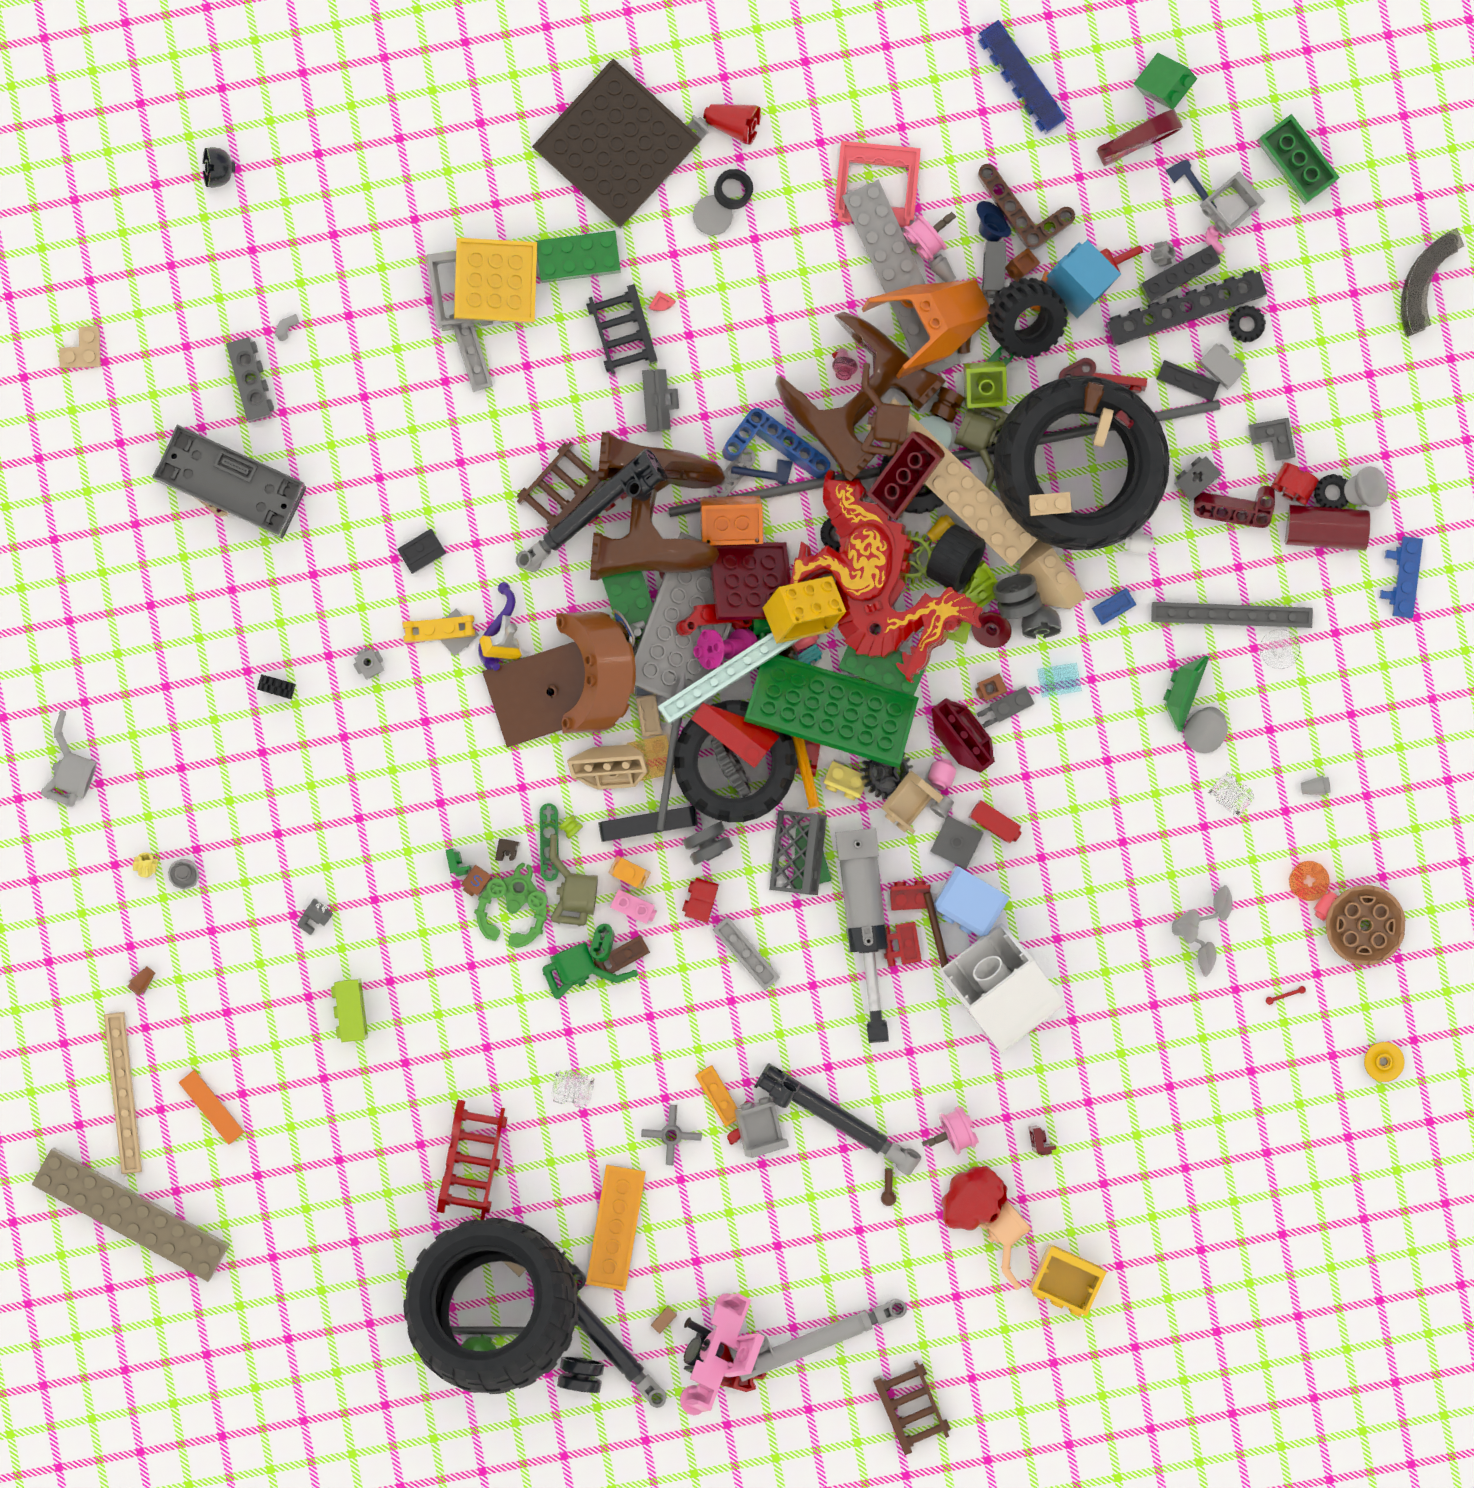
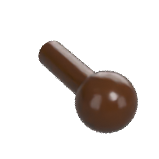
[881,1168,897,1206]

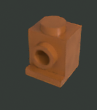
[975,673,1008,701]

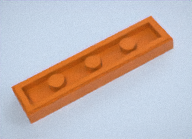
[178,1069,245,1145]

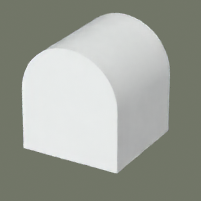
[938,923,1065,1054]

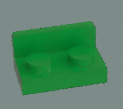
[445,848,472,877]

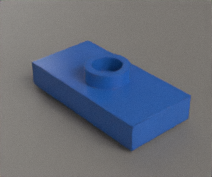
[1092,588,1136,625]

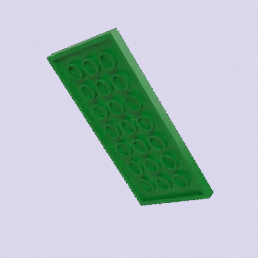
[744,655,919,768]

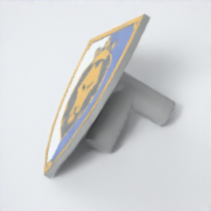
[613,609,645,648]

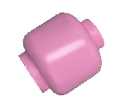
[928,758,956,790]

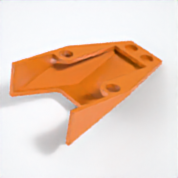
[862,280,990,379]

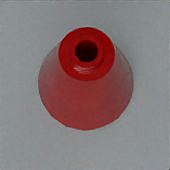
[703,104,761,145]

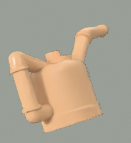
[979,1201,1032,1290]

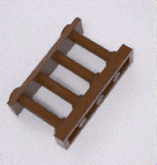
[517,442,602,531]
[873,1360,951,1455]

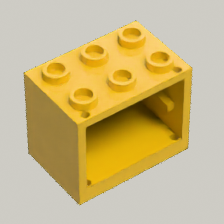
[763,576,846,644]
[1029,1243,1107,1317]

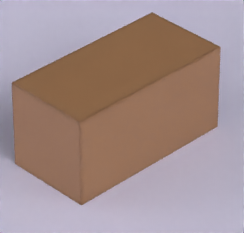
[651,1306,677,1334]

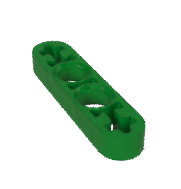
[540,803,559,881]

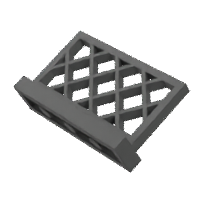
[769,810,827,895]

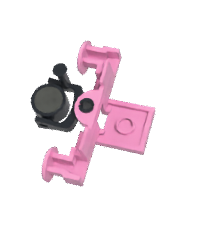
[680,1293,765,1416]

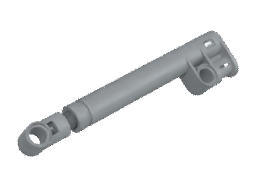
[728,1299,907,1382]

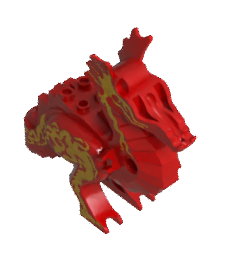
[790,470,983,683]

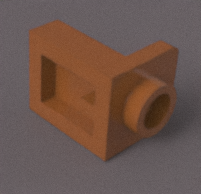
[1005,248,1040,282]

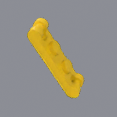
[402,615,476,643]

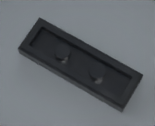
[1157,360,1220,401]

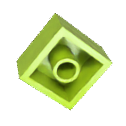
[963,361,1007,408]

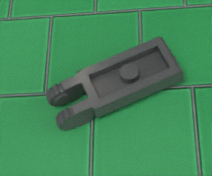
[976,686,1035,728]

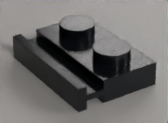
[397,529,447,574]

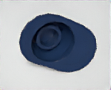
[976,201,1012,242]

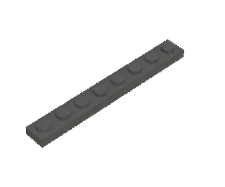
[1151,602,1313,628]

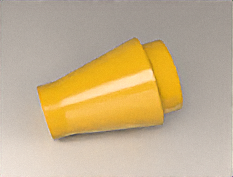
[926,514,955,542]

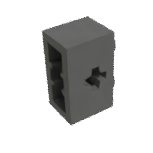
[1174,456,1222,502]

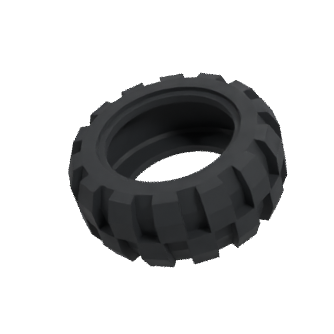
[674,700,796,823]

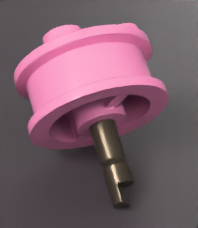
[903,212,957,261]
[922,1106,979,1155]

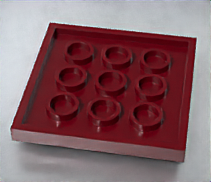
[709,542,791,620]

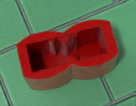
[682,878,719,923]

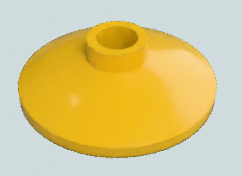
[1364,1042,1405,1082]

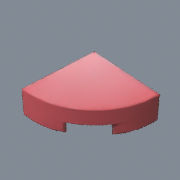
[648,291,676,311]

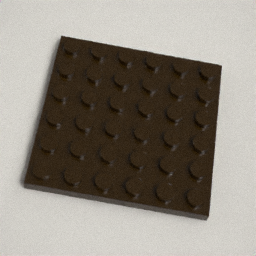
[532,59,702,229]

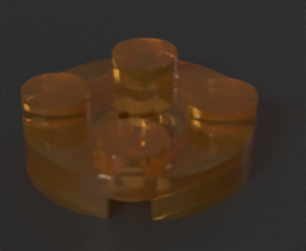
[1288,861,1330,901]

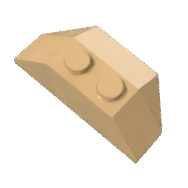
[1019,540,1086,609]
[567,744,648,790]

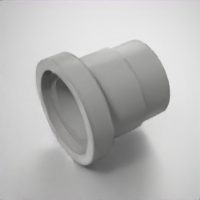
[930,794,954,819]

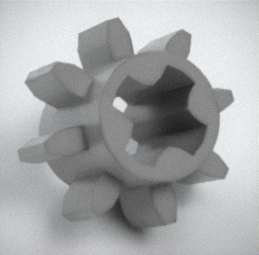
[1150,241,1176,266]

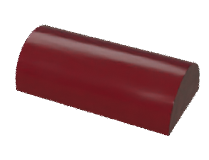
[867,431,945,520]
[1285,505,1370,551]

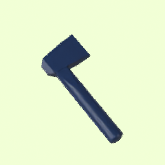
[1166,160,1217,209]
[731,459,793,485]

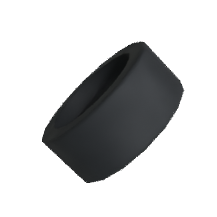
[714,169,753,209]

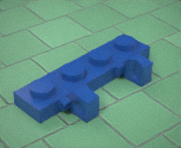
[1379,536,1423,619]

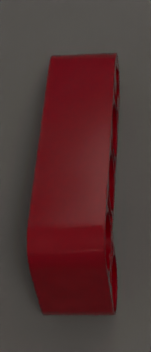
[1194,485,1275,528]

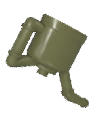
[954,407,1009,490]
[549,834,598,926]

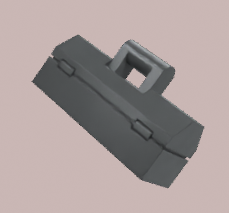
[642,369,679,432]

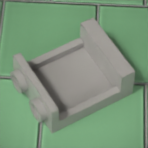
[734,1097,789,1158]

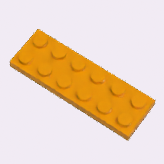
[586,1164,646,1291]

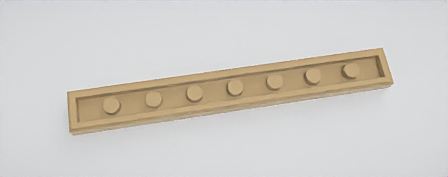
[104,1012,142,1174]

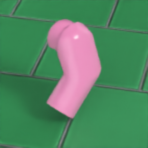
[1206,225,1226,256]

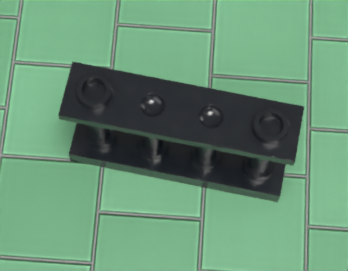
[586,284,658,376]

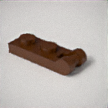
[593,935,650,980]

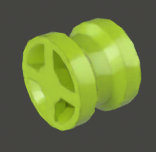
[558,815,584,839]

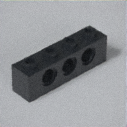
[1139,245,1221,303]

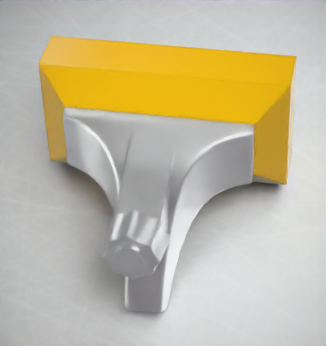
[479,615,522,660]

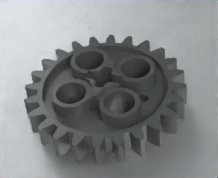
[711,738,752,797]

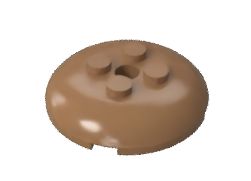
[1326,885,1406,965]

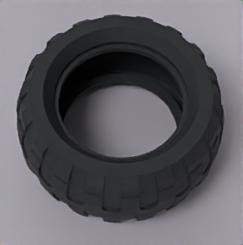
[403,1218,579,1394]

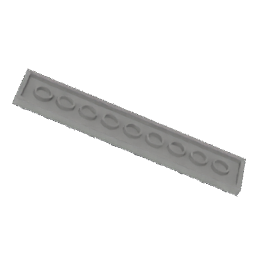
[842,179,961,374]

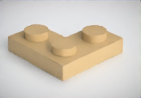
[59,326,101,368]

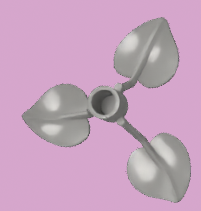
[1172,885,1232,977]

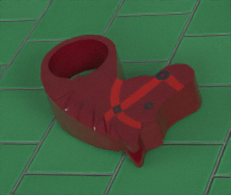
[1096,109,1183,166]

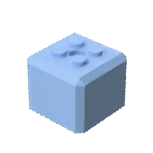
[934,866,1010,936]

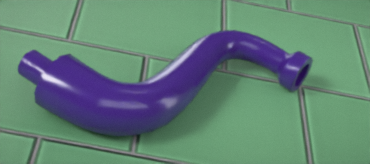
[478,582,516,671]

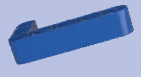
[722,408,831,478]

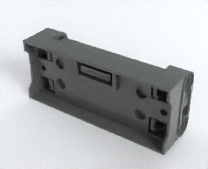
[152,425,306,539]

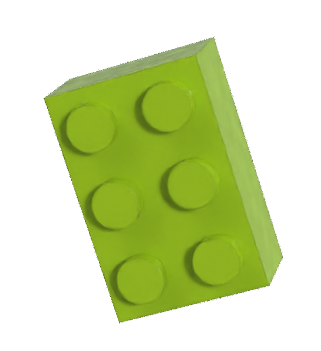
[331,978,368,1043]

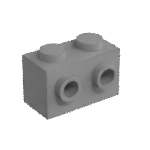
[1198,343,1246,390]

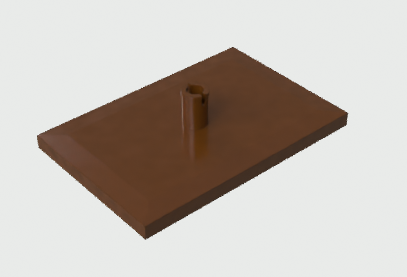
[482,642,585,747]

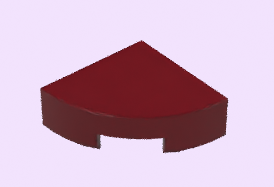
[1114,410,1134,429]

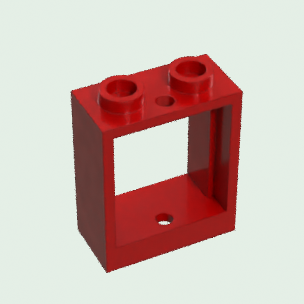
[968,800,1022,843]

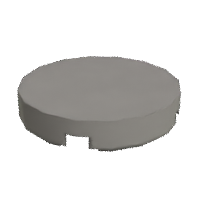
[693,195,733,236]

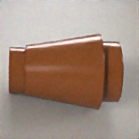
[127,966,156,997]

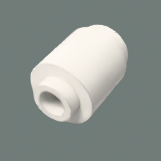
[1125,533,1155,555]

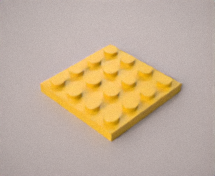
[454,238,537,323]

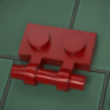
[884,922,922,967]

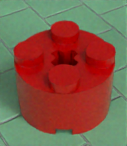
[1271,462,1319,506]

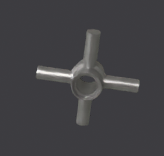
[641,1104,702,1166]

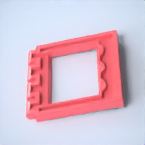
[834,141,921,228]

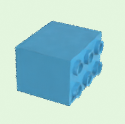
[1046,239,1121,319]

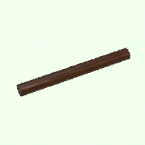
[923,892,948,968]

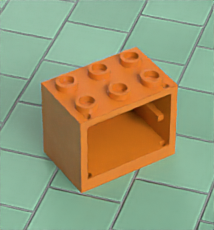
[700,495,763,545]

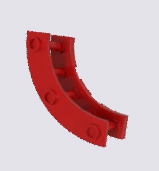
[436,1099,508,1220]

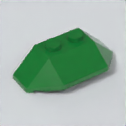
[1163,655,1210,732]

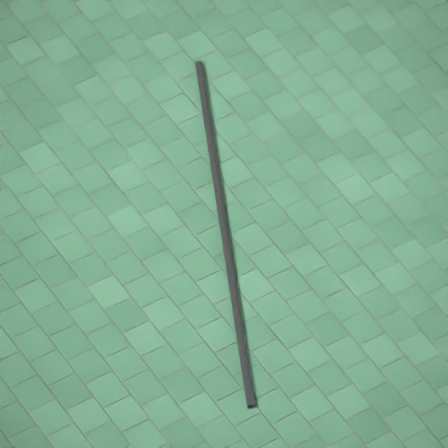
[668,400,1220,517]

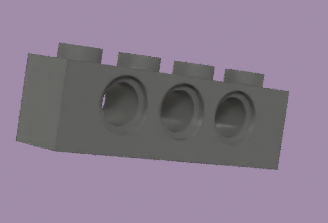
[226,337,274,422]

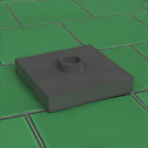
[930,816,984,869]

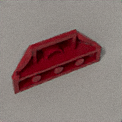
[931,698,995,773]

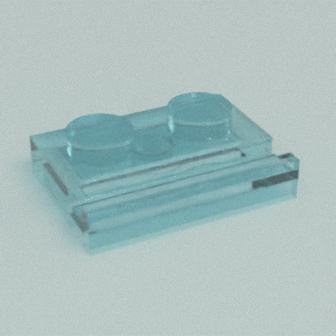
[1037,663,1082,698]

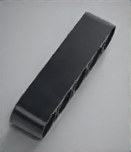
[598,806,698,842]

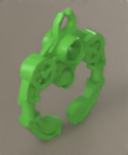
[474,863,548,948]

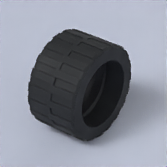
[926,524,986,592]

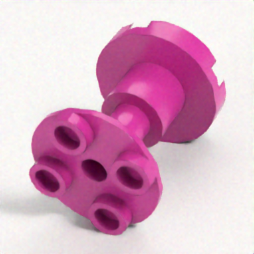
[693,629,758,670]

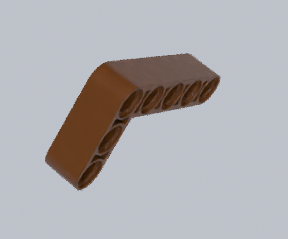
[978,164,1075,250]

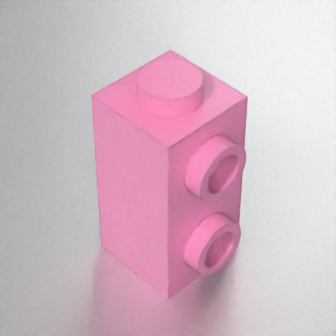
[610,889,657,924]

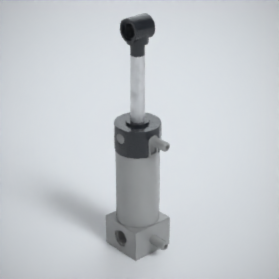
[835,828,889,1044]

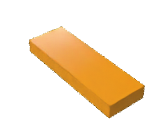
[695,1065,738,1127]

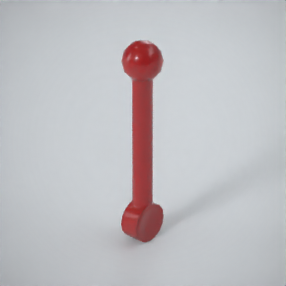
[1265,986,1306,1005]

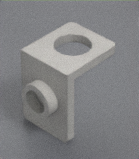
[687,115,709,139]

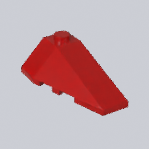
[691,703,779,769]

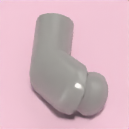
[275,314,300,341]

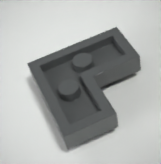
[1248,418,1296,461]

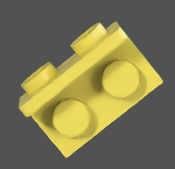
[823,761,867,801]

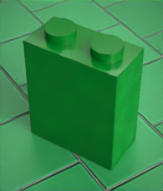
[1133,53,1198,110]

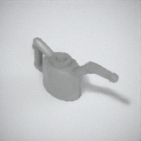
[41,710,97,807]

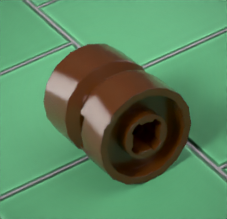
[929,386,965,423]

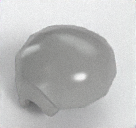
[168,859,199,890]

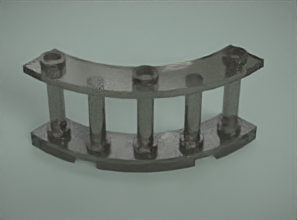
[1400,228,1464,338]

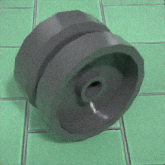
[993,574,1042,619]
[682,821,733,865]

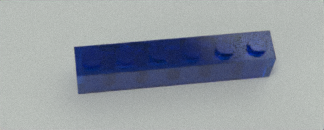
[977,20,1067,135]

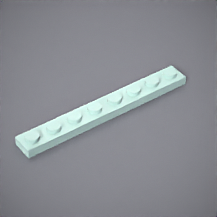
[658,633,802,724]

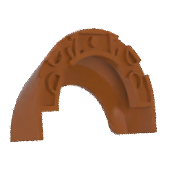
[556,611,636,734]

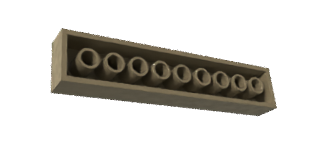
[31,1148,230,1282]

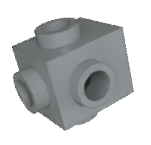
[353,647,385,680]

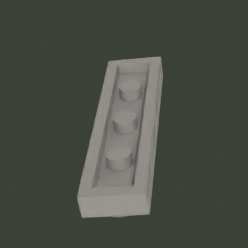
[449,314,493,392]
[713,917,780,990]

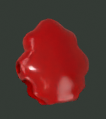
[941,1166,1008,1231]

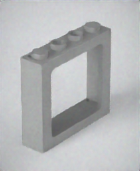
[425,251,509,331]

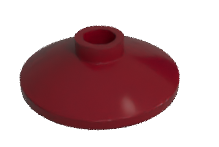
[972,612,1012,648]

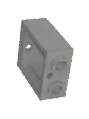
[1199,171,1265,236]

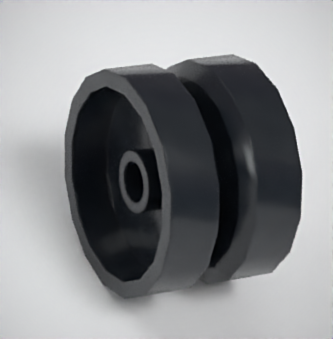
[557,1357,605,1393]

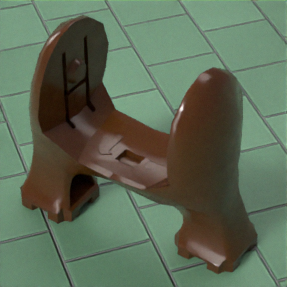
[775,312,946,481]
[590,432,725,581]

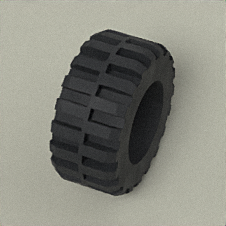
[987,278,1068,358]

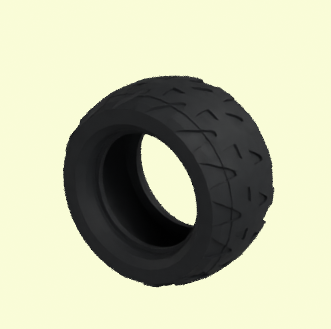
[994,376,1170,550]

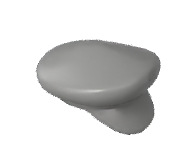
[1344,466,1388,507]
[1184,707,1228,753]

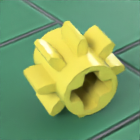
[133,853,158,878]

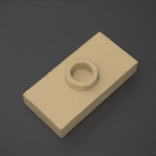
[636,694,662,737]

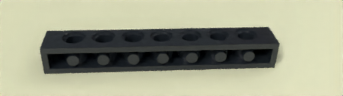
[1106,270,1267,347]

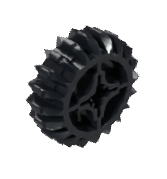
[860,752,913,799]

